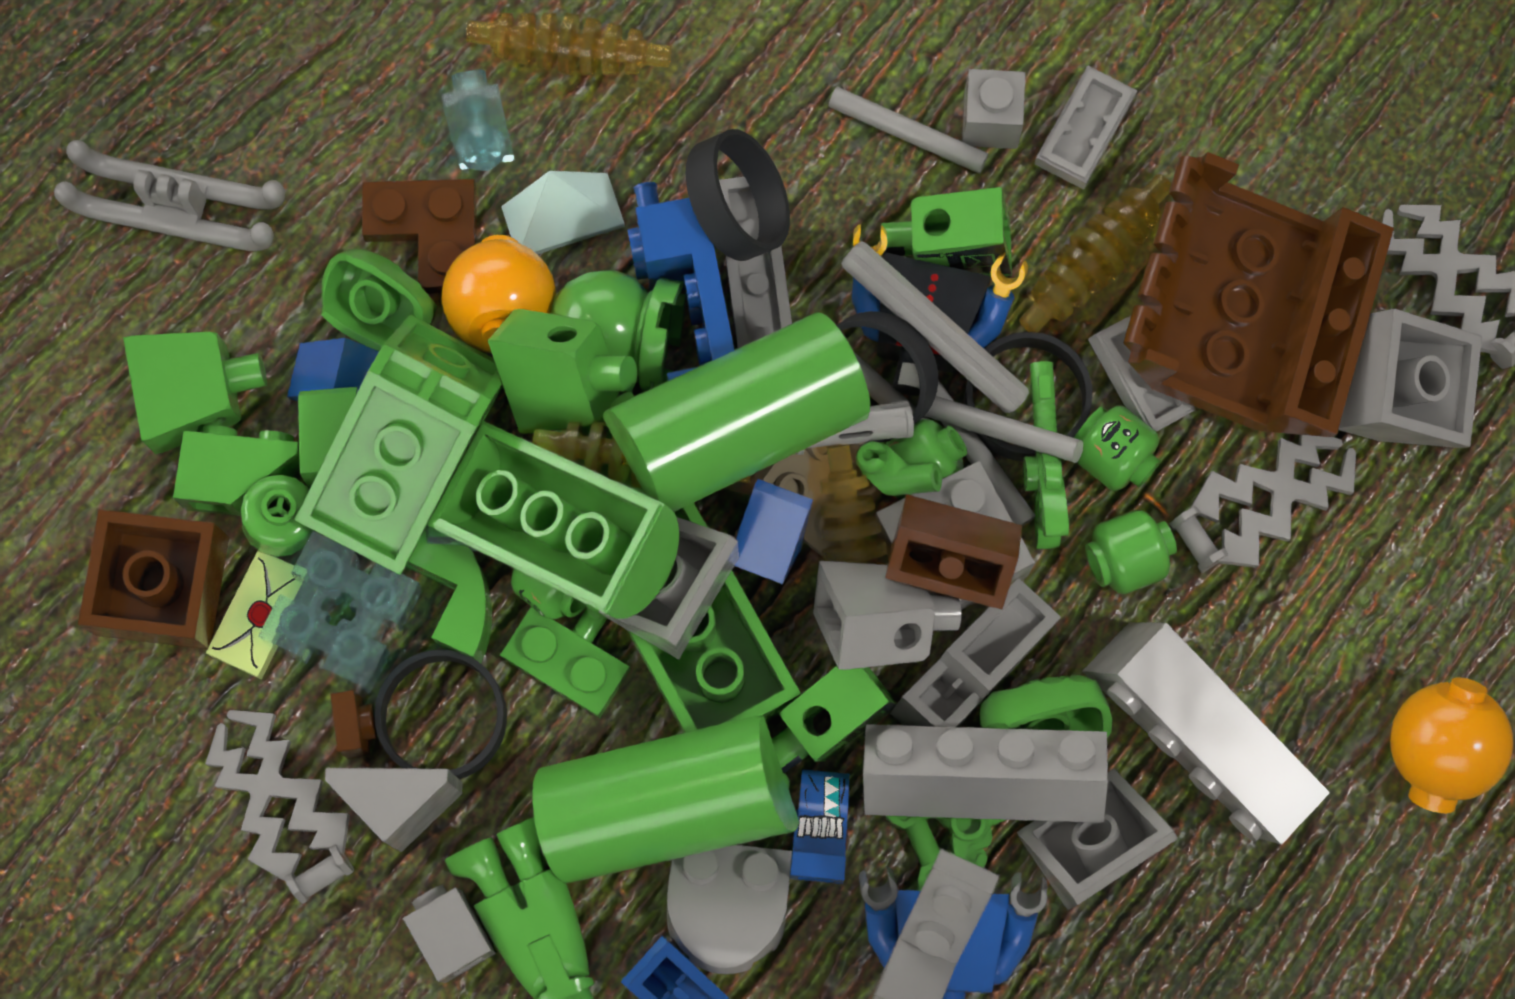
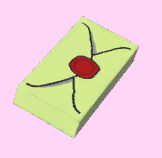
[206,550,313,680]

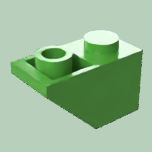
[173,425,300,516]

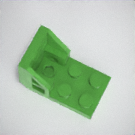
[295,314,503,575]

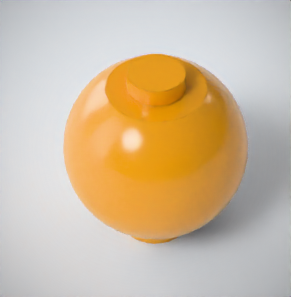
[442,235,556,354]
[1390,677,1513,814]

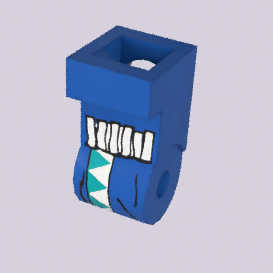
[790,769,849,884]

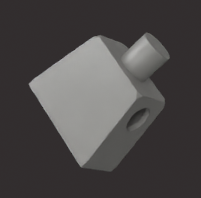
[813,561,961,670]

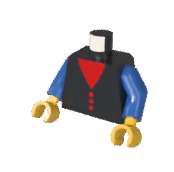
[852,224,1028,396]

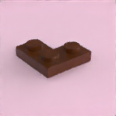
[362,179,477,294]

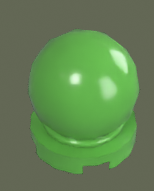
[550,270,686,392]

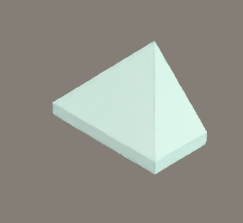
[501,171,625,254]

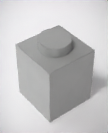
[962,69,1025,149]
[403,885,497,983]

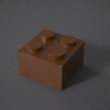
[78,509,229,650]

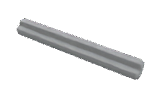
[841,242,1029,413]

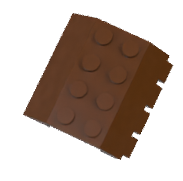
[1123,152,1394,438]

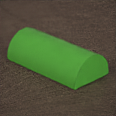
[603,312,870,512]
[427,421,679,619]
[532,714,799,883]

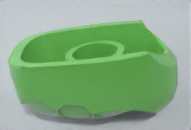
[321,248,437,351]
[979,675,1112,738]

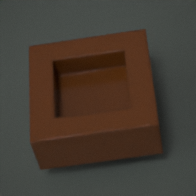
[330,690,377,759]

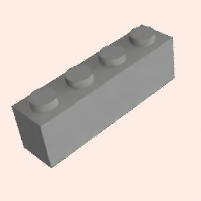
[863,725,1108,823]

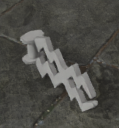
[1382,205,1515,369]
[1169,435,1356,573]
[205,710,354,904]

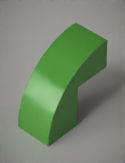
[406,525,492,663]

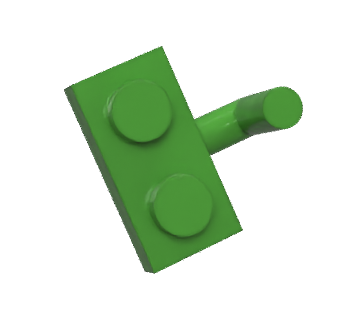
[500,604,631,719]

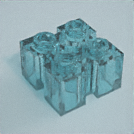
[258,531,422,695]

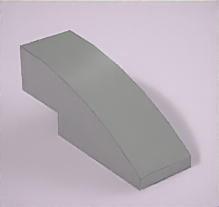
[890,578,1061,727]

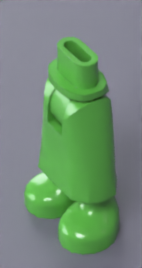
[444,817,595,999]

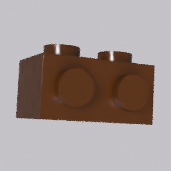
[885,494,1022,610]

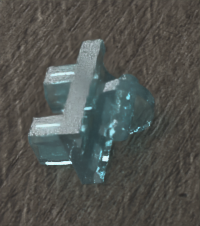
[442,69,514,171]

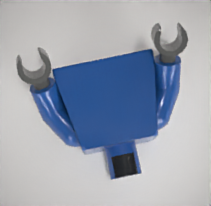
[859,867,1047,999]

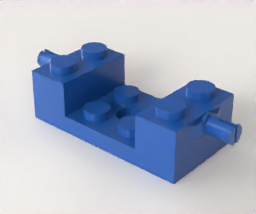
[627,182,734,381]

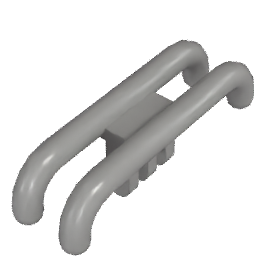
[54,140,285,251]

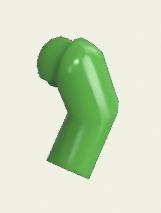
[856,441,942,496]

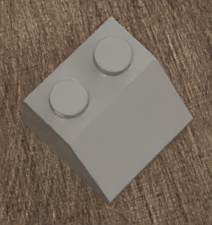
[1338,309,1482,448]

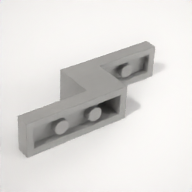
[872,849,999,999]

